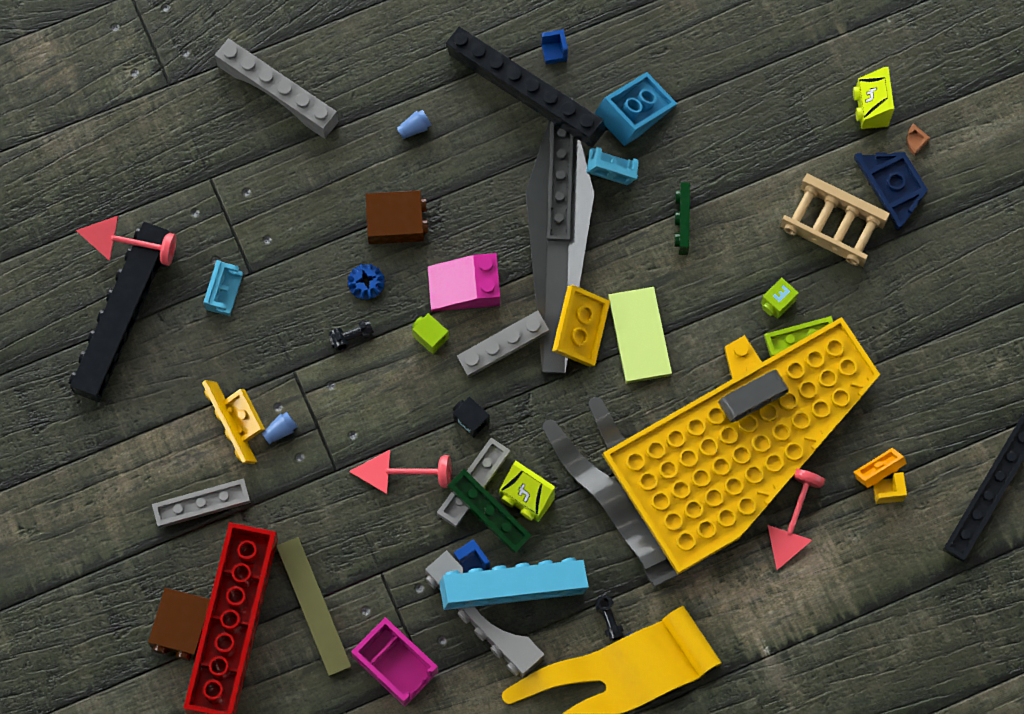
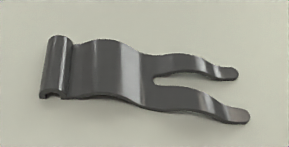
[542,397,715,588]

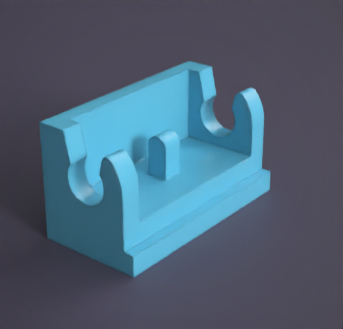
[586,147,638,185]
[203,260,243,316]

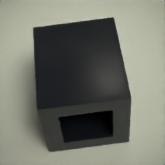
[453,397,490,438]

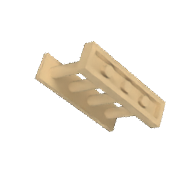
[780,173,890,267]

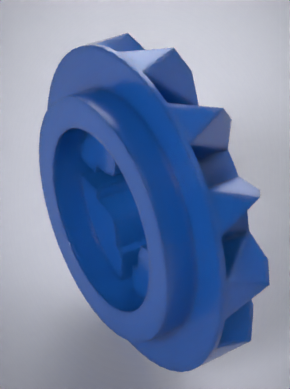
[348,263,385,300]

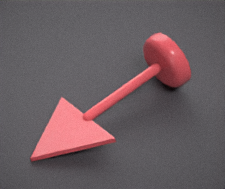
[76,215,176,266]
[349,450,452,494]
[767,469,825,570]

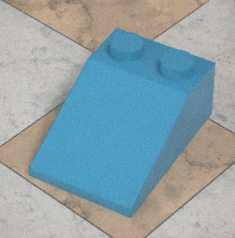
[594,72,677,146]

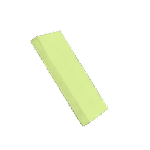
[608,287,672,384]

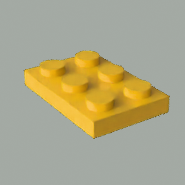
[552,285,610,367]

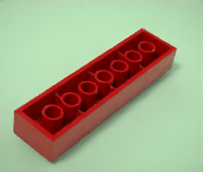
[183,522,278,714]

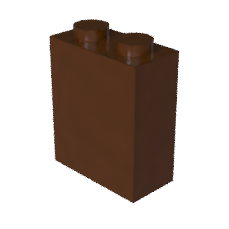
[366,190,428,244]
[148,588,210,661]

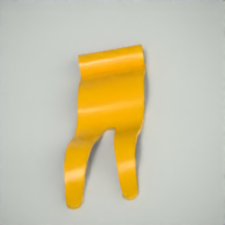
[502,606,722,714]

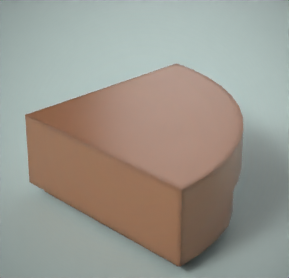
[907,123,930,156]

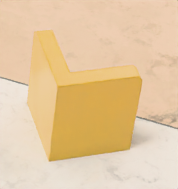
[873,472,907,504]

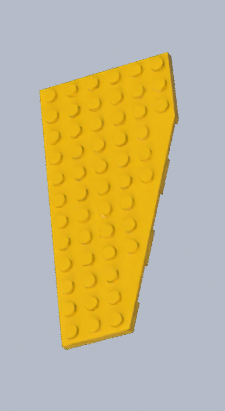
[603,317,880,574]

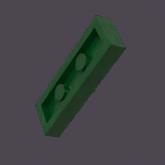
[674,182,690,255]

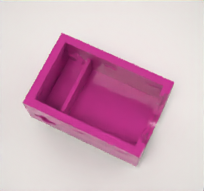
[351,617,438,707]

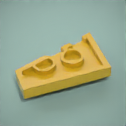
[724,335,762,379]

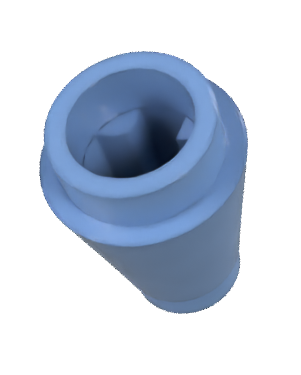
[397,110,431,139]
[262,412,298,444]

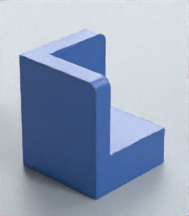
[541,29,568,64]
[454,539,490,573]

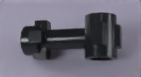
[329,320,374,351]
[595,595,624,641]

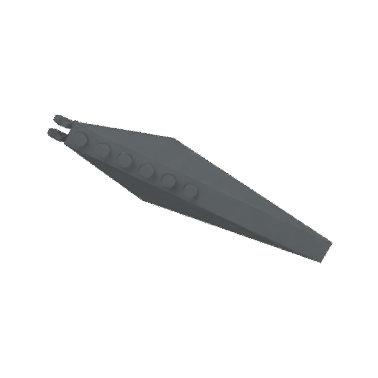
[525,98,594,374]

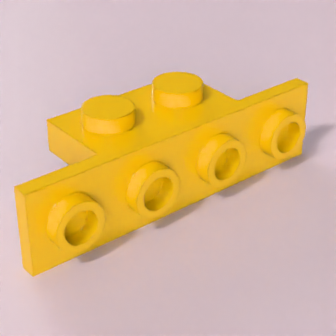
[202,380,265,464]

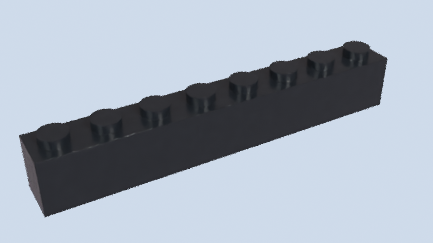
[446,26,606,148]
[69,222,170,402]

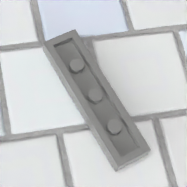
[457,310,550,377]
[437,438,510,528]
[152,478,251,528]

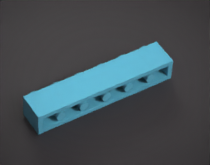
[439,558,589,610]

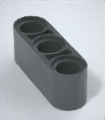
[718,370,789,423]

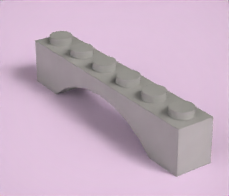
[215,38,338,139]
[425,550,544,678]

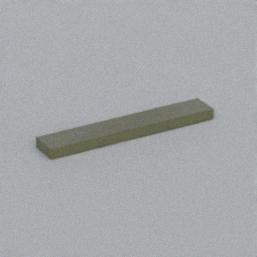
[276,537,352,678]

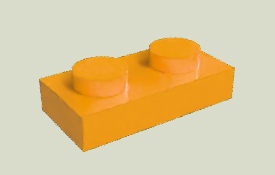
[854,448,907,488]

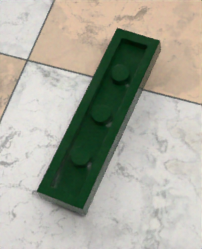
[446,469,532,553]

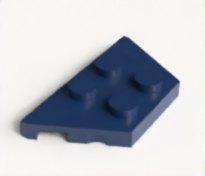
[854,152,928,230]

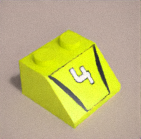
[853,67,894,129]
[499,461,555,522]

